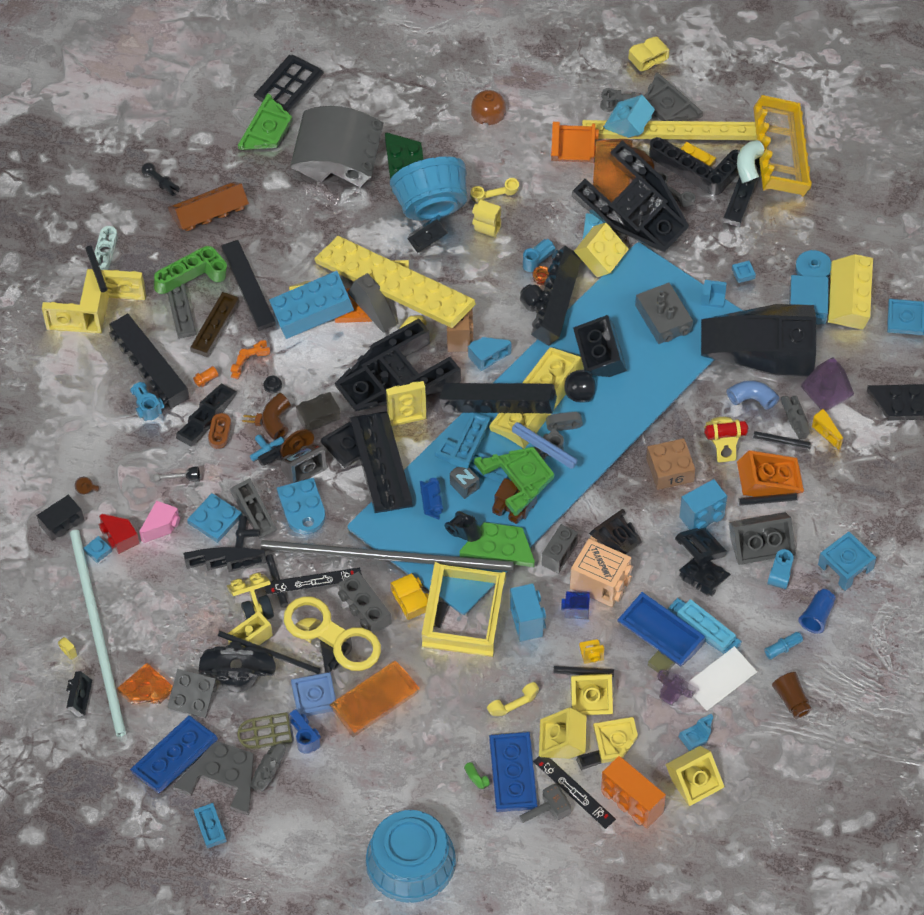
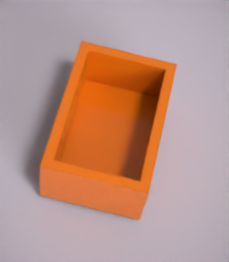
[601,756,666,829]

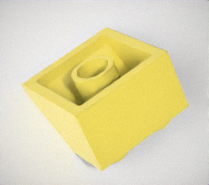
[539,707,587,759]
[665,746,724,806]

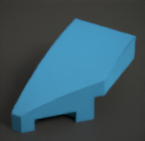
[678,714,713,751]

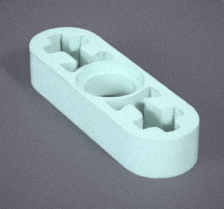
[95,226,118,270]

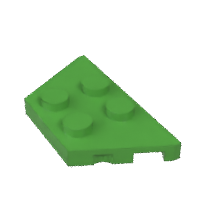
[238,94,293,150]
[459,522,535,567]

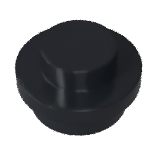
[263,375,282,394]

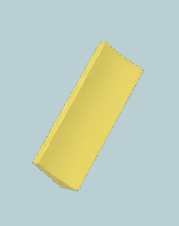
[489,347,584,449]

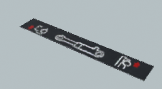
[264,567,362,595]
[533,756,616,829]

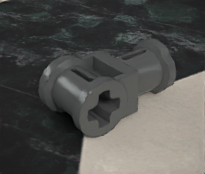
[600,88,636,112]

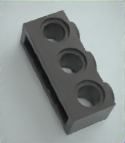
[338,571,392,634]

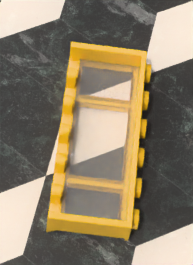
[753,95,812,197]

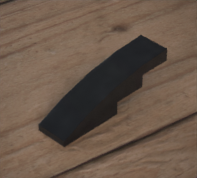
[176,383,237,447]
[183,547,266,573]

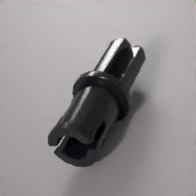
[258,442,284,466]

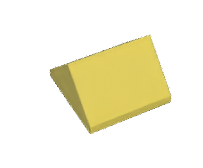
[570,674,613,715]

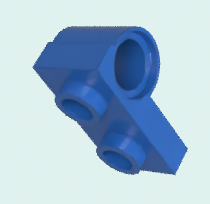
[289,709,321,754]

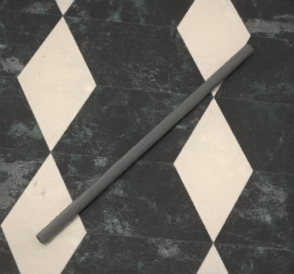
[261,540,514,571]

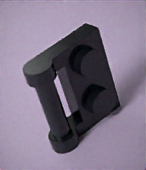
[675,527,727,566]

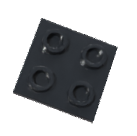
[679,558,731,597]

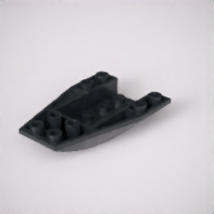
[701,304,816,377]

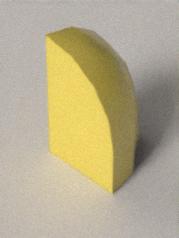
[295,617,321,643]

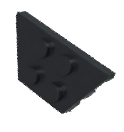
[867,384,924,421]
[589,509,642,555]

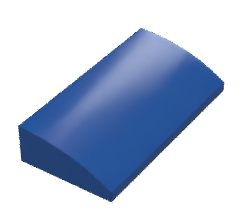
[617,592,705,667]

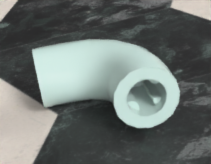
[737,140,764,183]

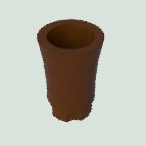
[772,672,812,719]

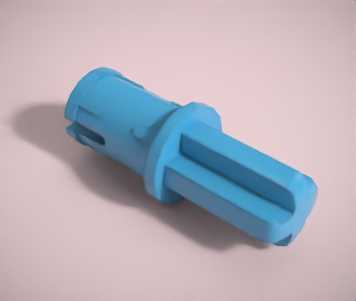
[764,632,803,660]

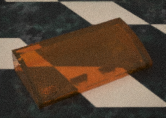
[593,139,633,203]
[329,661,420,737]

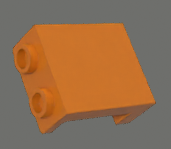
[551,122,599,163]

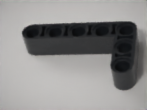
[649,137,740,195]

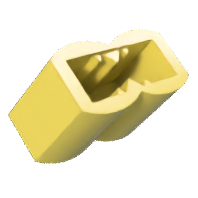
[628,36,669,71]
[472,199,501,238]

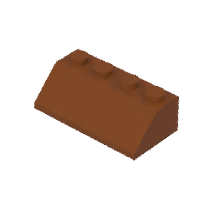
[168,182,249,231]

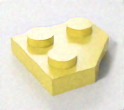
[593,717,638,763]

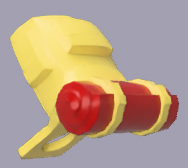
[704,417,749,462]

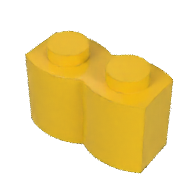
[390,573,429,620]

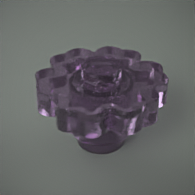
[657,669,696,705]

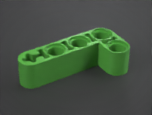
[154,246,227,294]

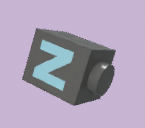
[450,467,479,499]

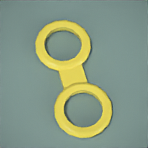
[284,596,381,671]

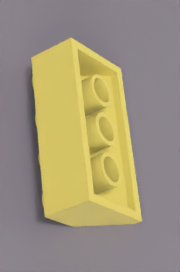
[827,254,873,330]

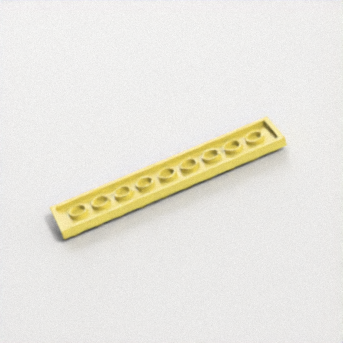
[314,236,476,328]

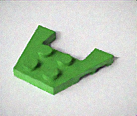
[474,447,554,516]

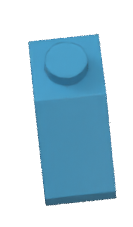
[468,337,511,371]

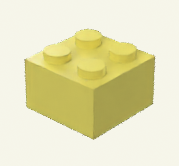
[574,223,628,277]

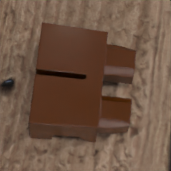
[492,478,537,524]

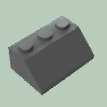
[729,512,796,565]

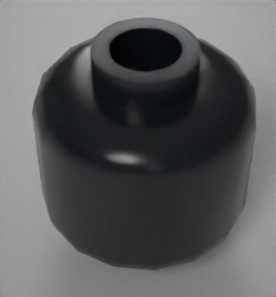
[520,284,543,312]

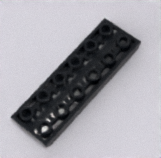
[349,411,413,513]

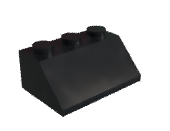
[573,315,627,377]

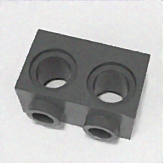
[542,524,578,574]

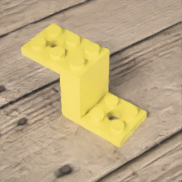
[42,269,146,334]

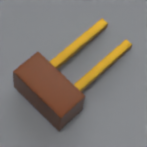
[242,413,262,426]

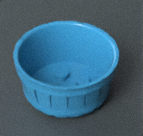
[390,157,468,221]
[366,810,456,903]

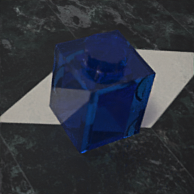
[561,591,590,619]

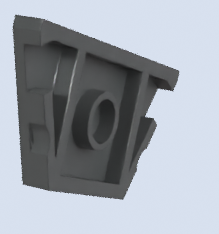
[644,72,703,121]

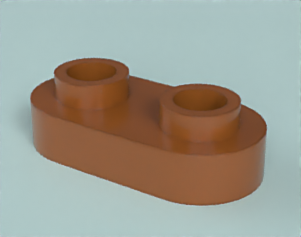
[208,413,231,449]

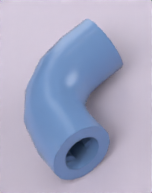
[726,381,779,410]

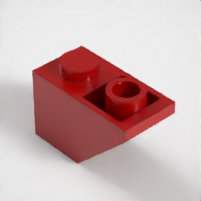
[98,514,140,554]

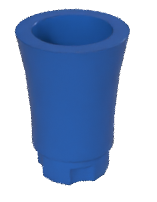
[798,589,836,634]

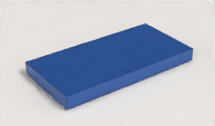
[130,715,218,794]
[489,732,538,812]

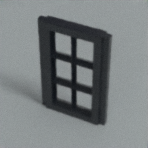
[254,54,324,113]

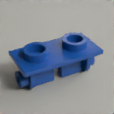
[419,478,443,520]

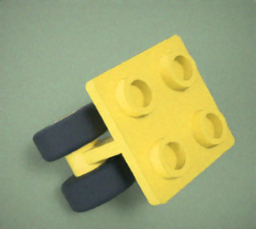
[227,573,274,620]

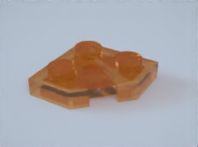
[117,663,173,704]

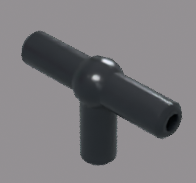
[235,515,260,547]

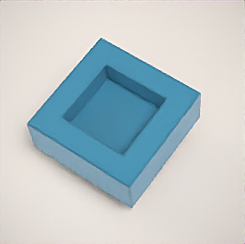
[732,261,756,283]
[84,536,112,564]

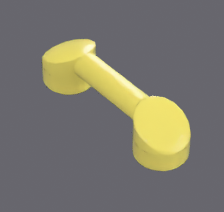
[470,178,519,203]
[487,682,539,717]

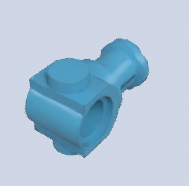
[130,382,164,421]

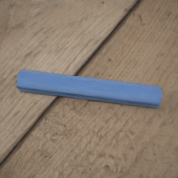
[512,422,577,469]

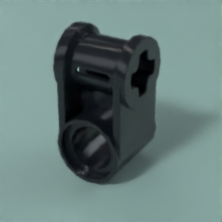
[444,511,482,542]

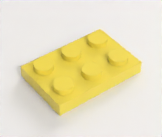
[386,381,426,427]

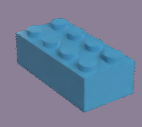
[269,271,354,339]

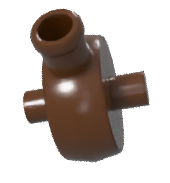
[74,476,99,495]

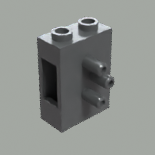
[635,282,693,344]

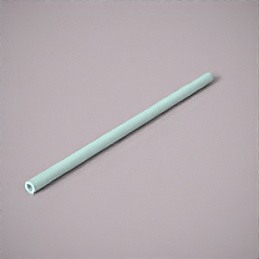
[70,530,126,737]

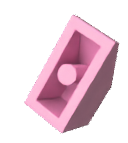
[139,501,180,543]

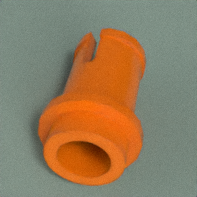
[193,366,219,387]

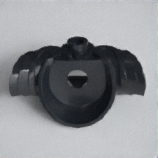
[198,642,276,693]

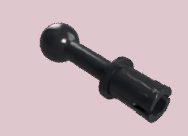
[141,163,180,196]

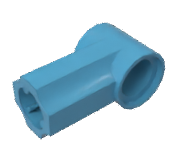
[522,239,556,272]

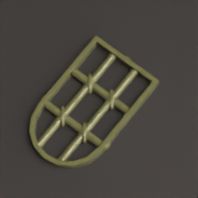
[237,712,293,749]

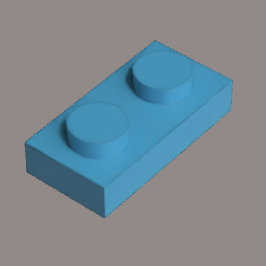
[194,803,227,849]

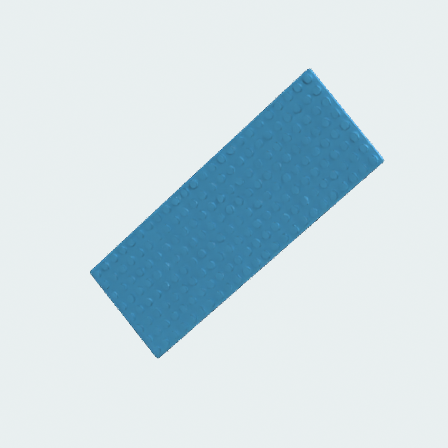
[348,242,743,615]

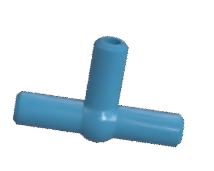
[250,435,284,462]

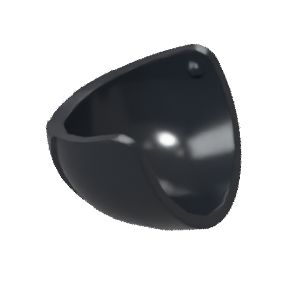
[565,370,595,403]

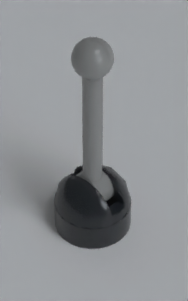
[153,466,200,482]

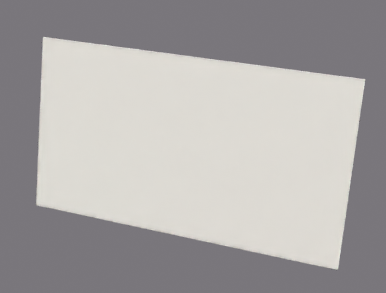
[684,646,757,711]

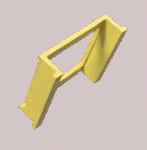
[422,562,506,657]

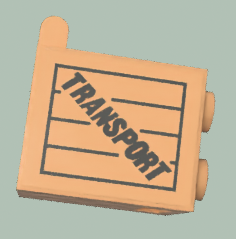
[570,536,633,607]

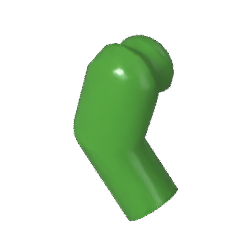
[464,762,490,789]

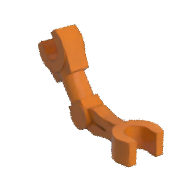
[230,340,270,379]

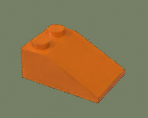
[737,450,804,497]

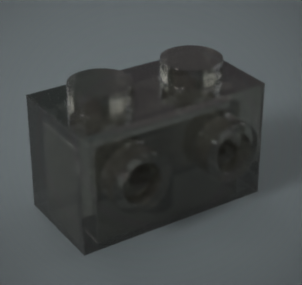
[296,392,341,431]

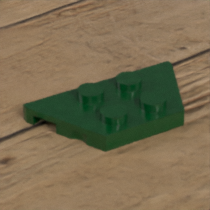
[385,133,424,190]

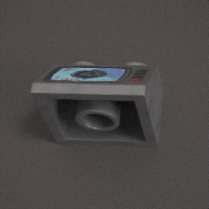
[281,443,327,484]

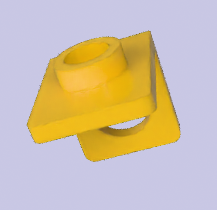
[579,639,604,664]

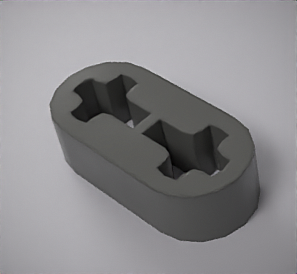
[546,412,583,431]

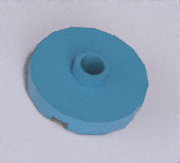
[795,250,831,277]

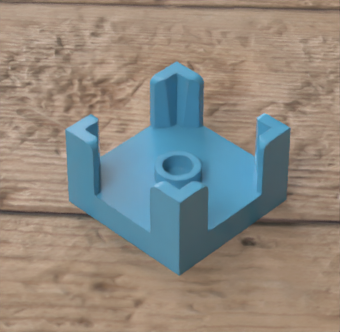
[818,532,876,591]

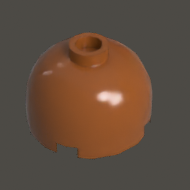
[471,90,506,125]

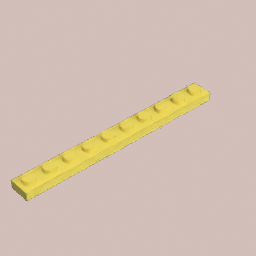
[582,120,757,140]

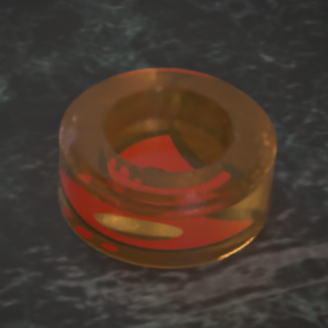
[533,266,549,285]

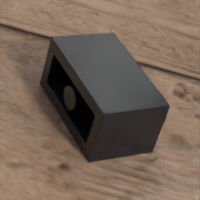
[36,494,84,541]

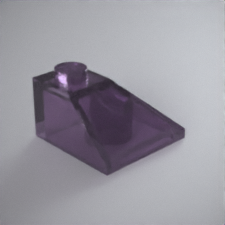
[801,357,854,411]

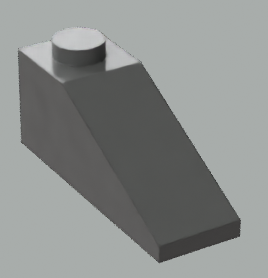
[348,273,397,333]
[229,478,277,539]

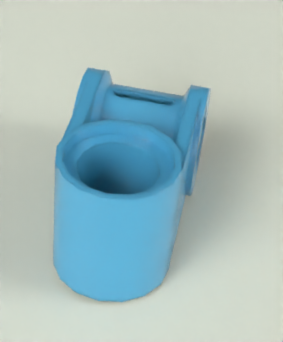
[767,549,793,589]

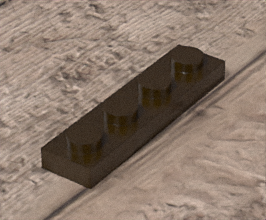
[190,292,240,357]

